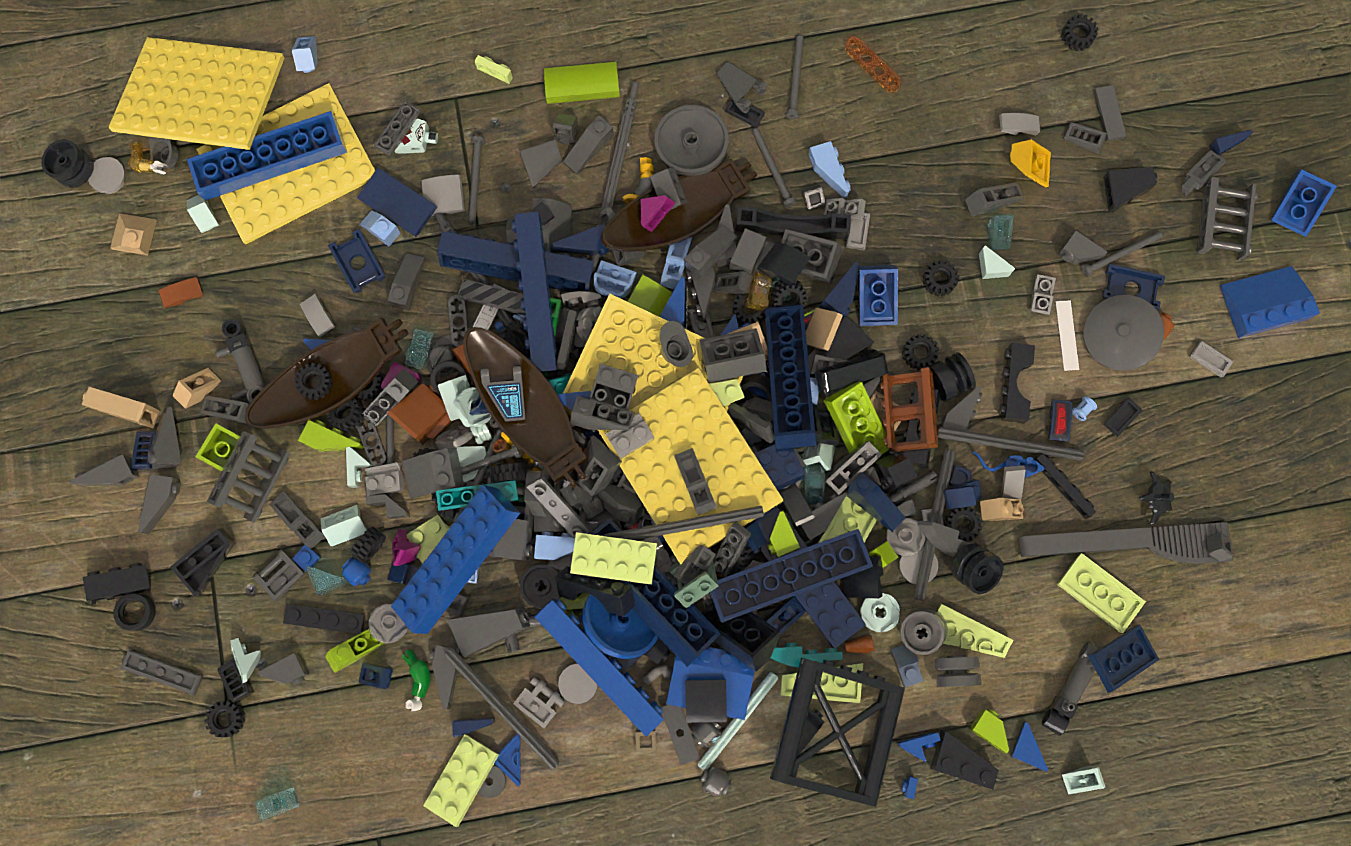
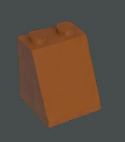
[387,383,447,445]

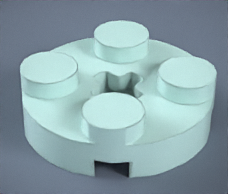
[453,387,491,427]
[859,593,900,632]

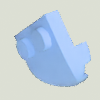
[594,260,637,299]

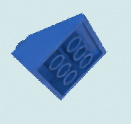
[1220,266,1320,339]
[666,647,754,720]

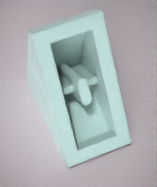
[186,195,219,233]
[979,246,1015,279]
[1062,765,1105,794]

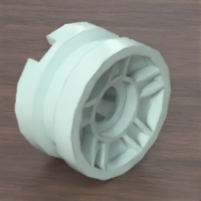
[470,423,493,445]

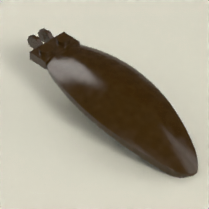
[601,159,757,252]
[245,318,409,429]
[463,327,588,488]

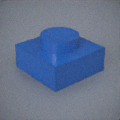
[292,545,321,572]
[901,776,918,799]

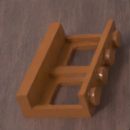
[881,367,938,452]

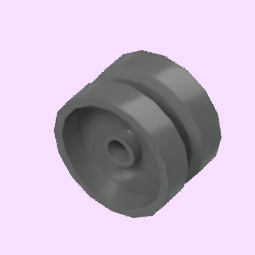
[900,607,948,655]
[935,655,982,687]

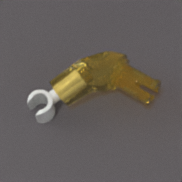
[128,143,167,175]

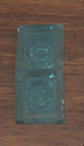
[404,329,435,370]

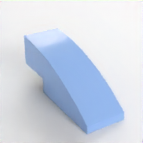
[660,236,693,289]

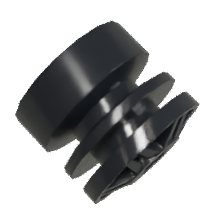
[928,352,976,402]

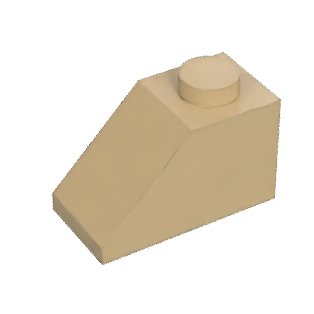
[173,368,221,409]

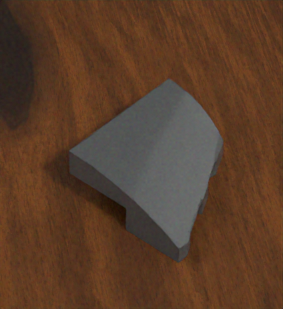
[520,140,562,188]

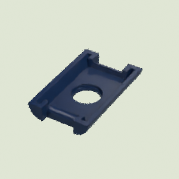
[328,229,385,293]
[1102,264,1165,310]

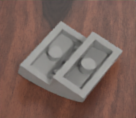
[421,175,465,217]

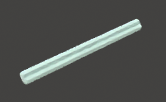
[698,672,778,770]

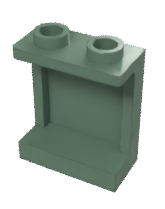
[669,560,719,608]

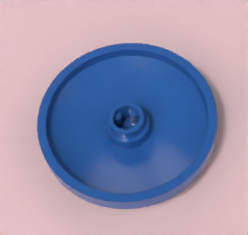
[582,594,658,659]

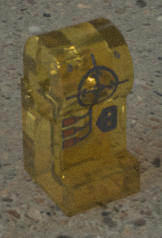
[746,272,772,311]

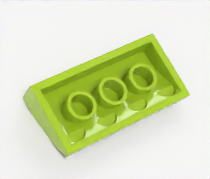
[544,62,620,104]
[628,275,672,317]
[824,381,889,454]

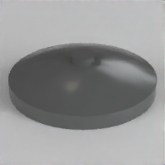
[654,105,729,176]
[1084,295,1164,371]

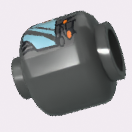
[692,722,722,747]

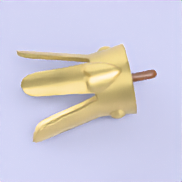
[492,439,513,465]

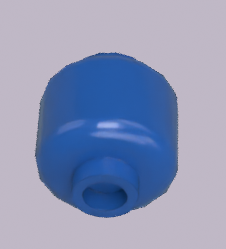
[342,557,372,586]

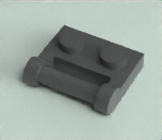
[252,549,306,601]

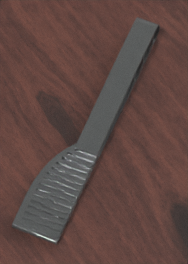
[1019,522,1233,564]

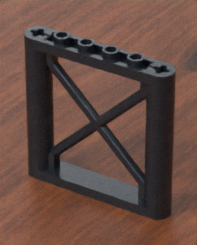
[770,657,905,807]

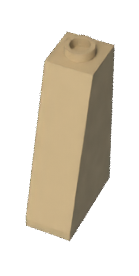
[82,387,160,429]

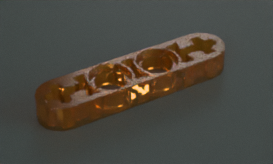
[845,36,901,93]

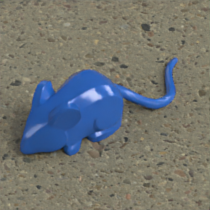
[972,451,1045,478]

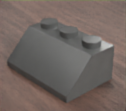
[532,198,572,255]
[699,328,766,383]

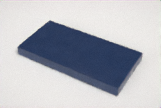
[357,168,437,238]
[1088,624,1159,693]

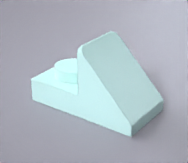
[346,447,374,488]
[230,638,261,683]

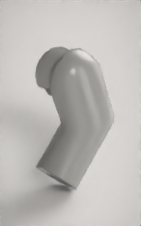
[643,664,673,685]

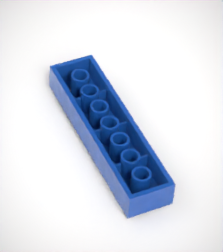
[187,111,348,201]
[391,485,520,634]
[535,597,664,737]

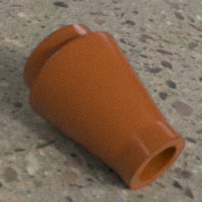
[845,634,875,654]

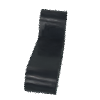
[815,349,888,392]

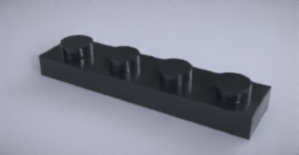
[1034,453,1096,519]
[283,604,365,634]

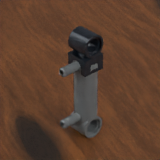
[215,319,265,403]
[1041,641,1100,736]

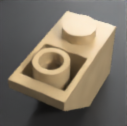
[980,498,1024,521]

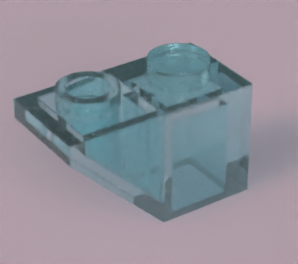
[803,462,825,504]
[254,787,300,822]

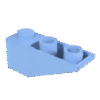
[808,141,851,199]
[534,532,575,561]

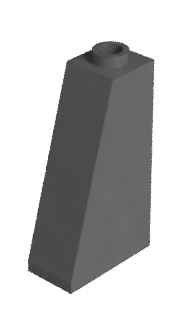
[448,608,531,657]

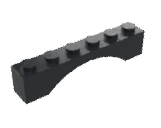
[736,206,851,240]

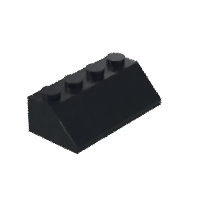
[701,602,781,672]

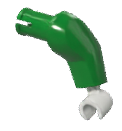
[402,649,431,711]

